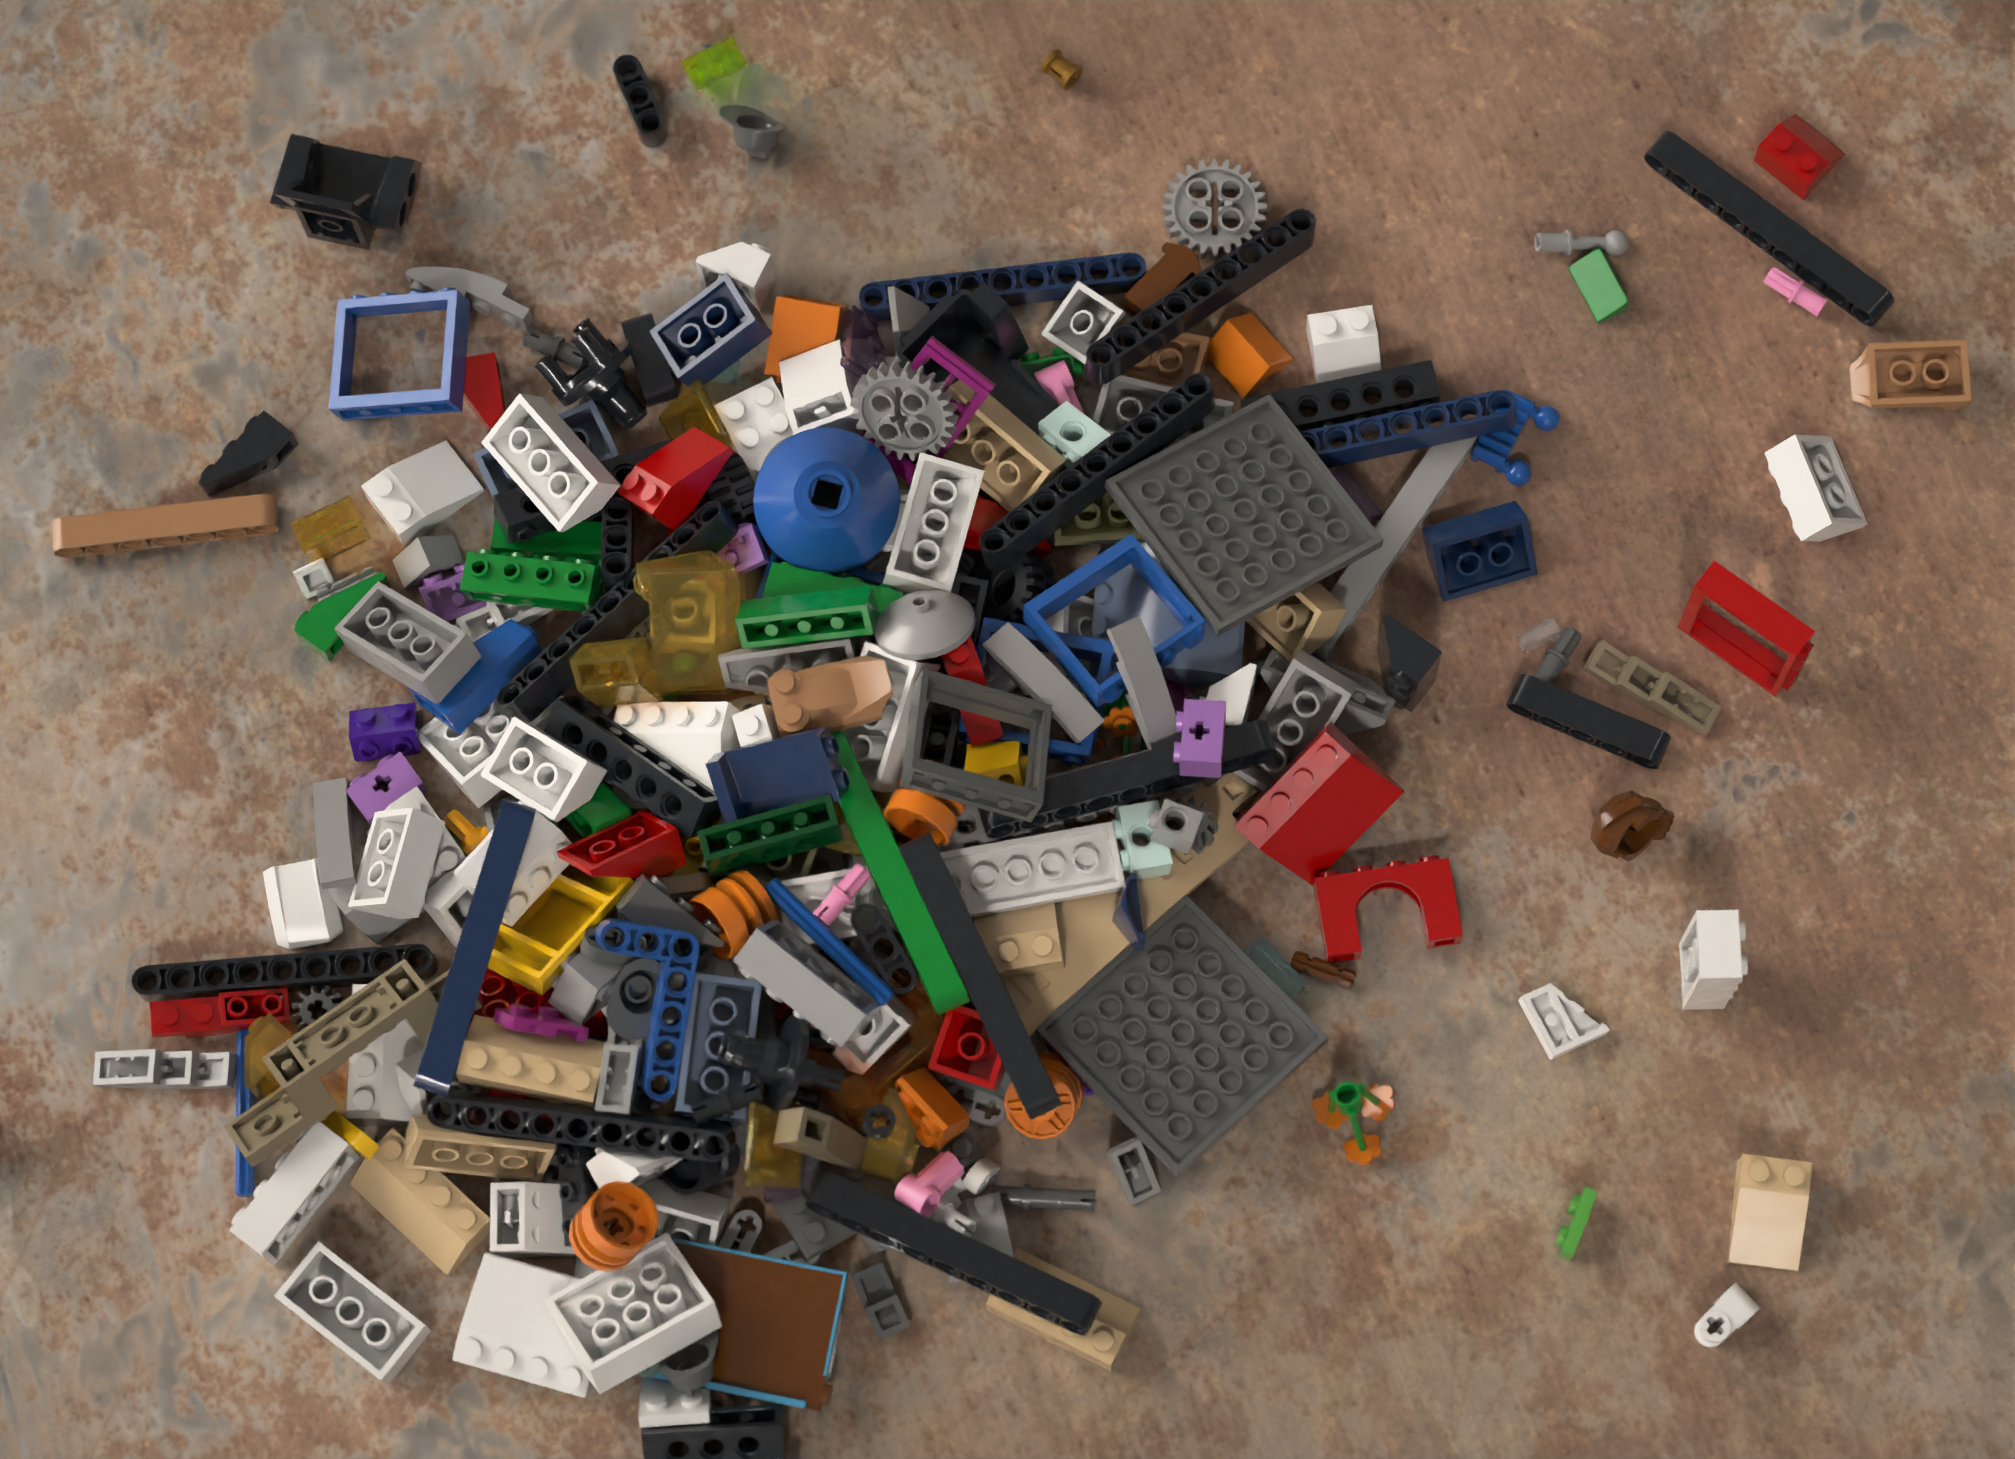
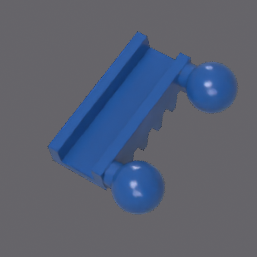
[1471,389,1560,486]

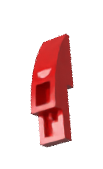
[149,988,290,1038]

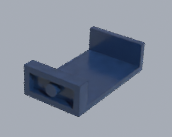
[705,726,850,823]

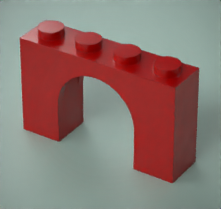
[1313,855,1463,963]

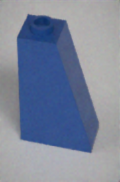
[407,619,543,735]

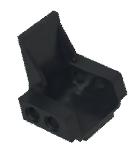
[270,134,423,250]
[897,282,1060,436]

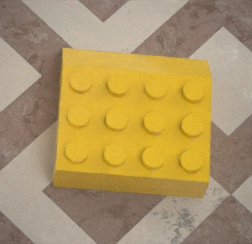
[487,864,634,996]

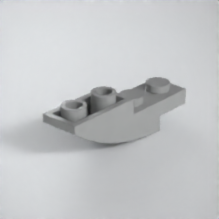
[405,267,534,331]

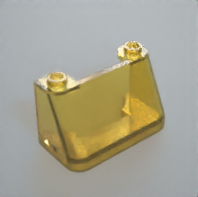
[633,550,742,696]

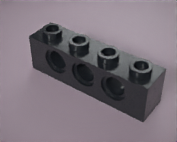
[641,1404,786,1459]

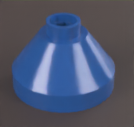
[753,427,900,575]

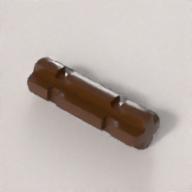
[1290,951,1356,990]

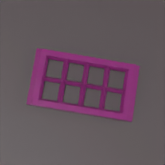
[860,336,996,485]

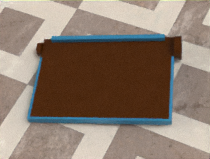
[645,1235,849,1411]

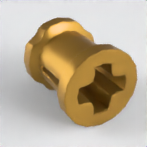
[1041,49,1083,91]

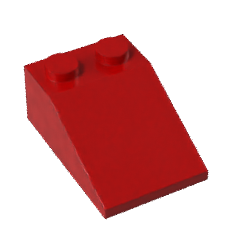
[617,427,734,531]
[557,810,687,878]

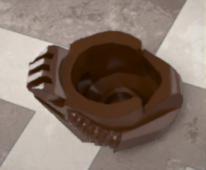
[1590,790,1674,861]

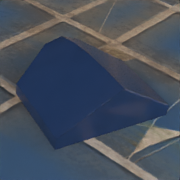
[1112,873,1145,951]

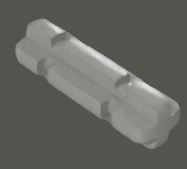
[316,566,377,602]

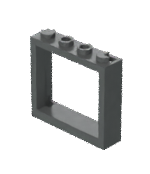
[901,669,1052,822]

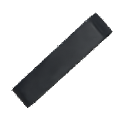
[1506,674,1671,769]

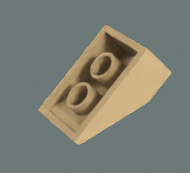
[1728,1154,1812,1272]

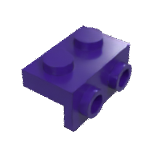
[349,703,421,762]

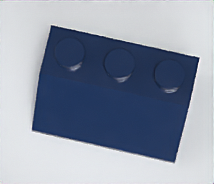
[649,272,772,392]
[1421,500,1538,602]

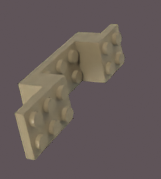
[224,959,482,1168]

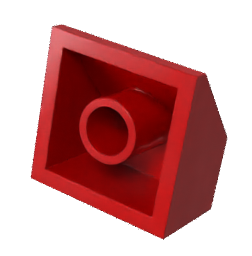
[1753,114,1845,200]
[928,1006,1006,1092]

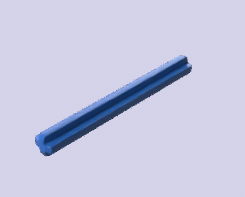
[764,879,894,1006]
[235,1029,257,1197]

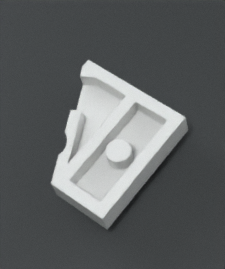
[1518,983,1610,1060]
[638,1377,711,1428]

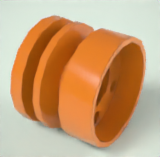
[883,759,966,847]
[688,869,778,961]
[1004,1052,1086,1140]
[569,1181,658,1272]

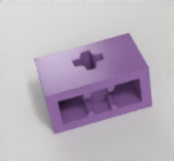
[1173,699,1226,778]
[345,752,428,826]

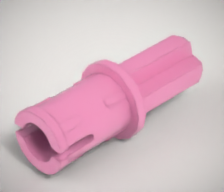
[1764,268,1828,317]
[813,864,871,927]

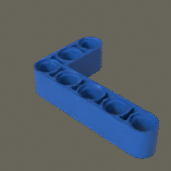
[595,919,699,1101]

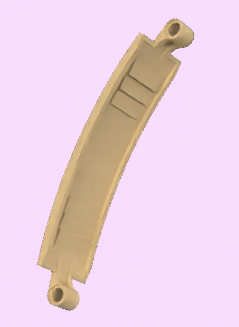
[918,773,1260,1080]

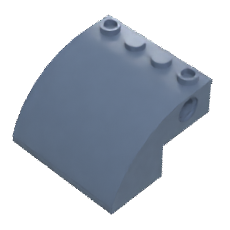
[1089,542,1245,688]

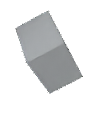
[392,535,465,591]
[1107,1136,1161,1206]

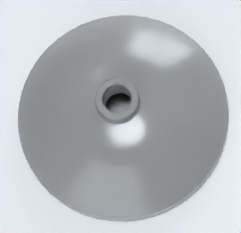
[874,589,975,660]

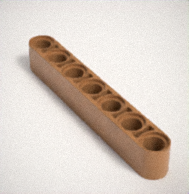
[52,494,279,558]

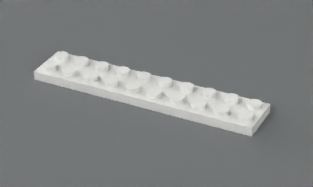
[780,821,1125,947]

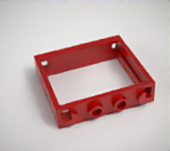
[1677,560,1815,697]

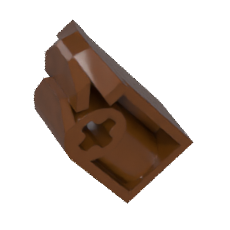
[1124,242,1202,318]

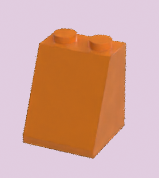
[764,294,849,383]

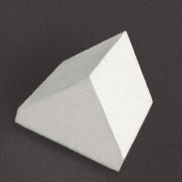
[293,557,335,600]

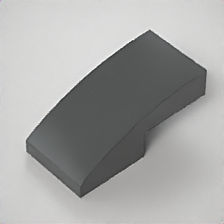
[850,1261,910,1340]

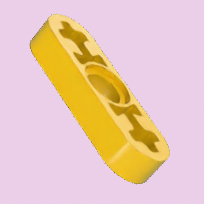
[319,1111,381,1161]

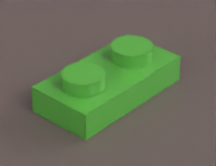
[1555,1187,1598,1261]

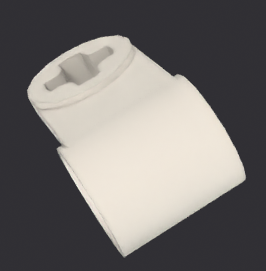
[1694,1282,1760,1348]

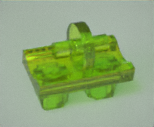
[681,36,747,90]

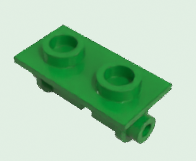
[1017,347,1082,382]

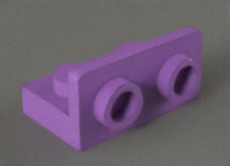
[700,523,770,589]
[419,562,487,622]

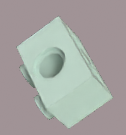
[1038,401,1111,468]
[1111,800,1173,880]

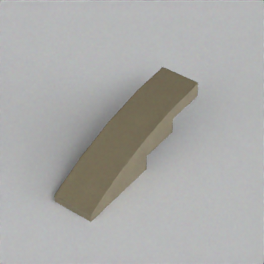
[1582,640,1722,736]

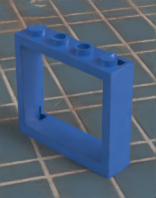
[329,287,470,421]
[1023,534,1206,708]
[957,617,1117,767]

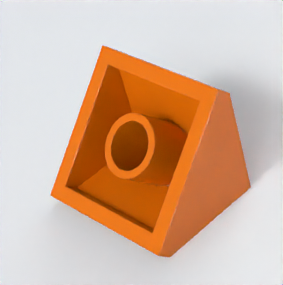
[1207,312,1293,399]

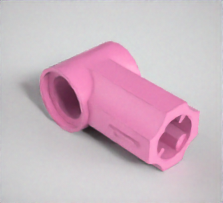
[1034,360,1084,413]
[894,1151,964,1217]

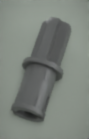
[1533,627,1582,684]

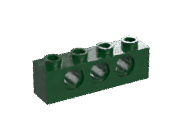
[697,794,843,877]

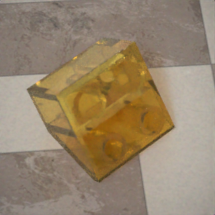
[569,637,662,707]

